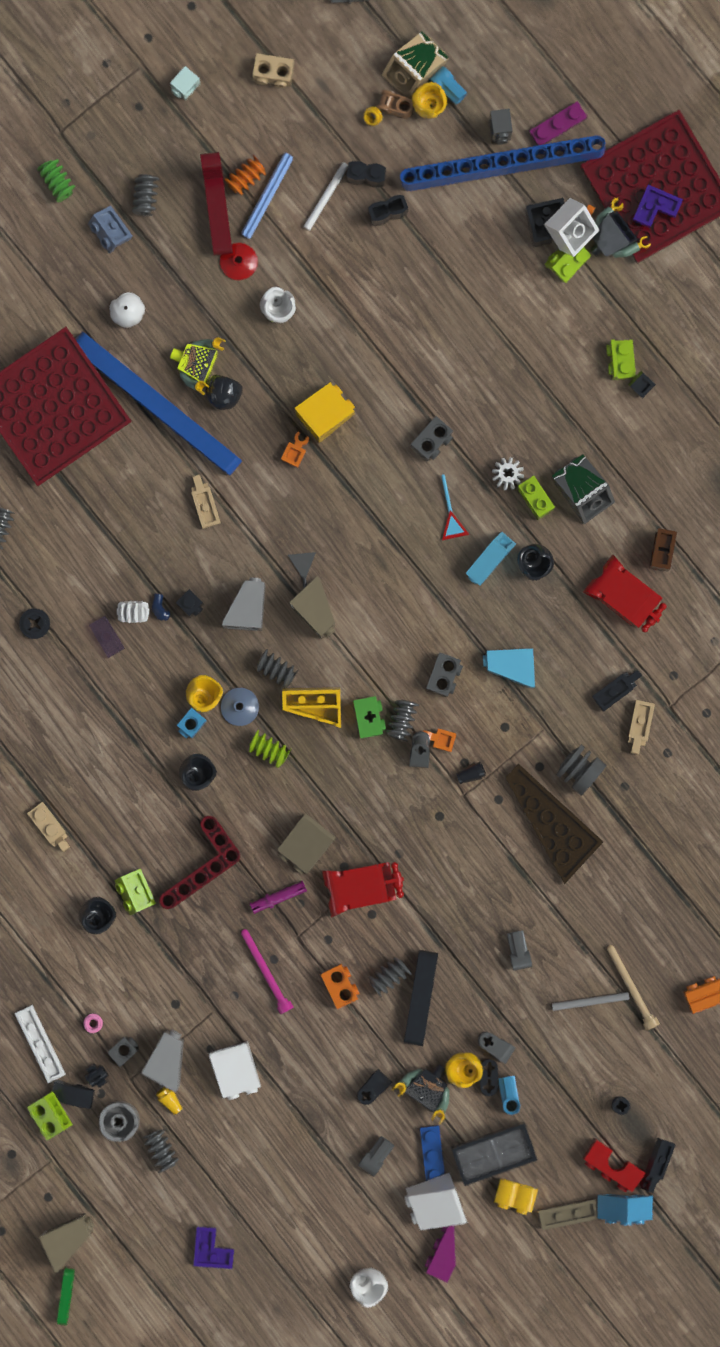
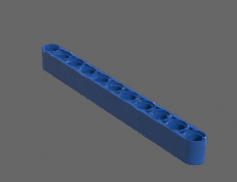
[400,136,605,191]
[75,331,242,476]

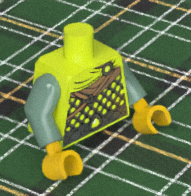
[170,337,226,395]

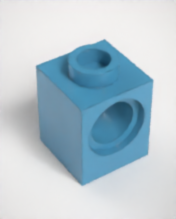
[177,708,207,739]

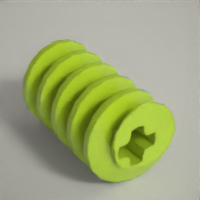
[249,730,292,768]

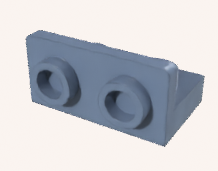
[88,206,132,253]

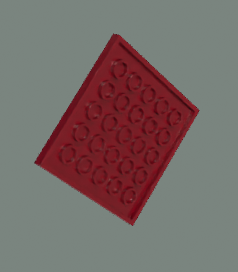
[580,110,720,264]
[0,327,132,487]

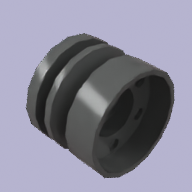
[556,744,607,796]

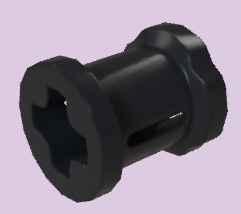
[612,1096,630,1115]

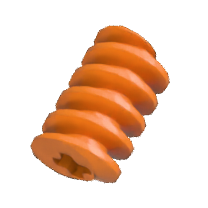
[224,155,266,195]

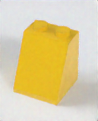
[294,383,355,443]

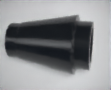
[456,762,486,784]

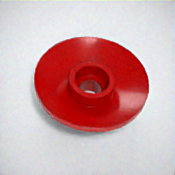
[220,243,258,281]

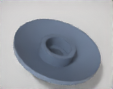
[221,688,259,726]

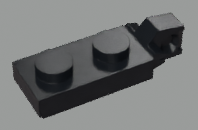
[592,670,642,712]
[641,1138,676,1193]

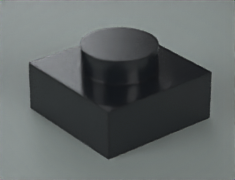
[628,371,656,398]

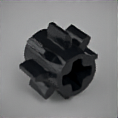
[85,1064,109,1088]

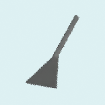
[288,552,316,589]

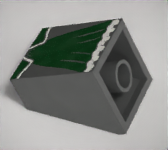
[552,454,615,524]

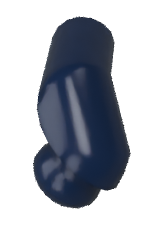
[152,593,170,621]

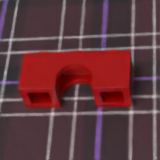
[583,1138,645,1193]

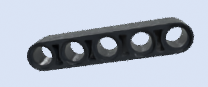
[404,950,438,1047]

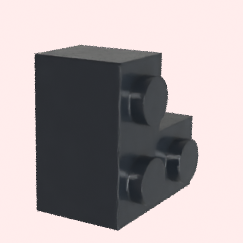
[525,198,564,247]

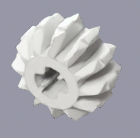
[492,458,524,490]
[117,601,149,623]

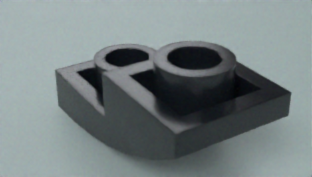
[52,1080,95,1109]

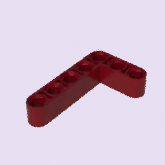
[200,152,233,256]
[160,816,241,909]

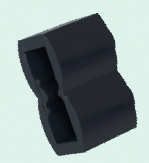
[347,161,386,188]
[368,195,408,226]

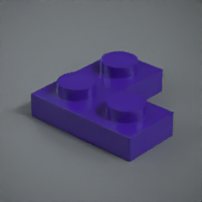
[633,185,683,228]
[194,1226,234,1269]

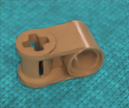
[376,90,413,119]

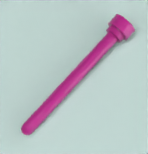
[241,929,294,1015]

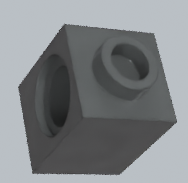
[107,1036,138,1067]

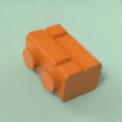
[683,976,720,1014]

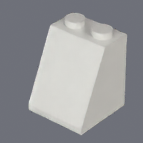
[209,1041,261,1100]
[404,1173,467,1230]

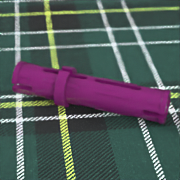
[249,880,307,914]

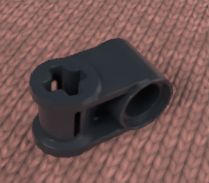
[357,1069,392,1105]

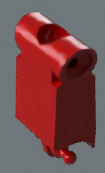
[583,554,667,633]
[322,862,404,918]

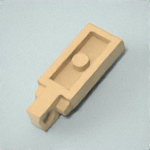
[191,475,221,529]
[628,700,655,755]
[27,802,70,852]

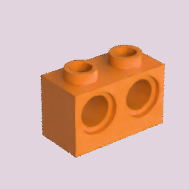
[320,964,360,1009]

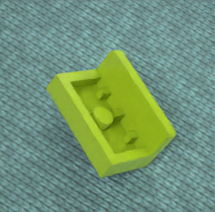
[544,247,591,283]

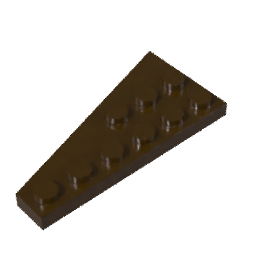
[505,763,603,884]

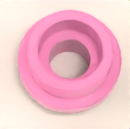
[83,1014,103,1033]

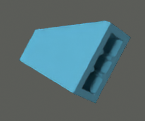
[466,532,516,585]
[483,649,535,688]

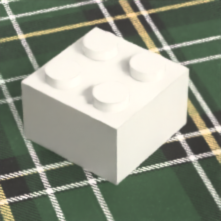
[544,198,599,257]

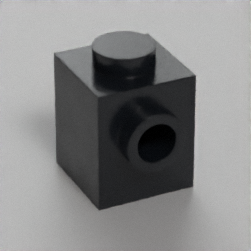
[176,589,204,618]

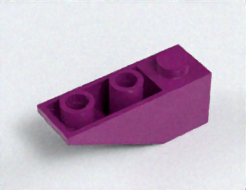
[424,1225,456,1283]

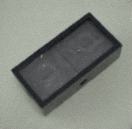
[451,1121,538,1186]

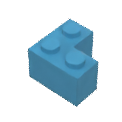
[597,1194,653,1225]

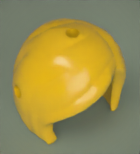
[412,82,447,119]
[186,675,223,712]
[445,1052,483,1088]

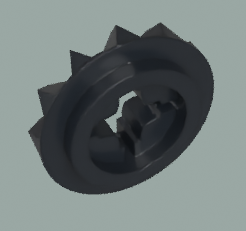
[19,608,50,639]

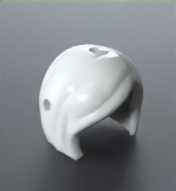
[260,287,296,323]
[109,292,145,328]
[350,1268,388,1308]

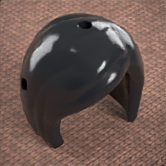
[205,374,243,410]
[517,543,554,581]
[179,753,217,791]
[79,897,116,935]

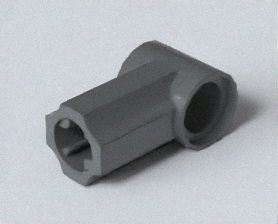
[507,930,532,971]
[358,1136,395,1177]

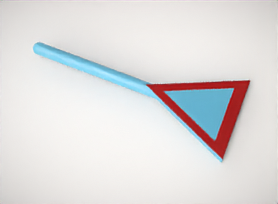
[441,474,470,540]

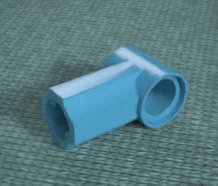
[429,66,467,105]
[498,1076,520,1115]

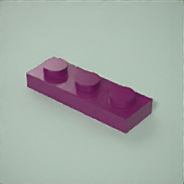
[529,101,587,146]

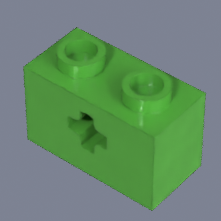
[353,696,386,739]

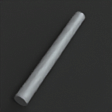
[552,992,629,1011]

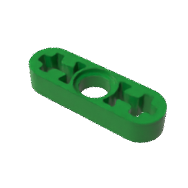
[57,1268,75,1326]

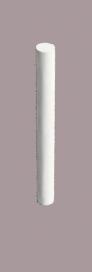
[303,162,348,230]

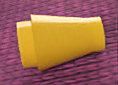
[156,1086,183,1115]

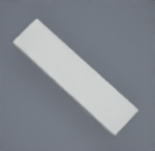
[15,1005,66,1083]

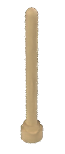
[607,945,660,1031]

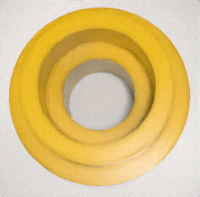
[364,106,382,126]

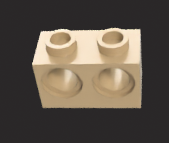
[253,53,294,88]

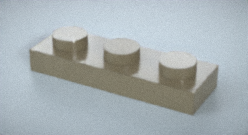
[538,1199,598,1230]

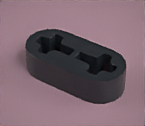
[480,1059,498,1096]

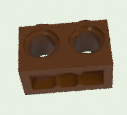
[649,528,677,572]

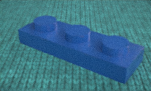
[420,1125,445,1181]

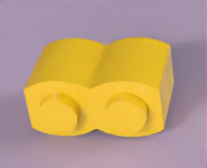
[494,1178,538,1215]

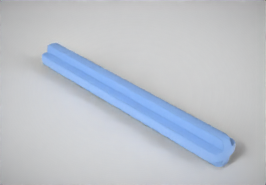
[242,153,293,239]

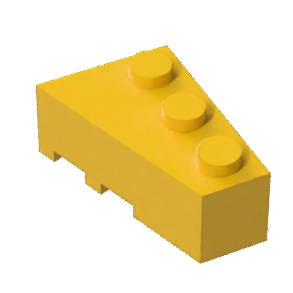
[282,687,341,728]

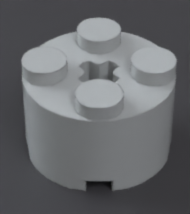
[99,1101,140,1142]

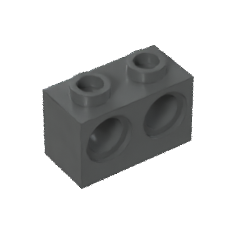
[489,108,513,145]
[410,416,453,462]
[426,652,463,697]

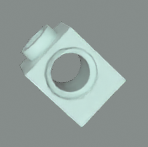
[170,66,200,100]

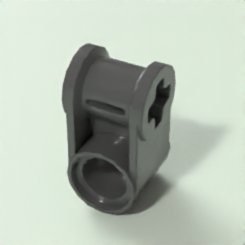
[409,732,430,768]
[478,1032,516,1064]

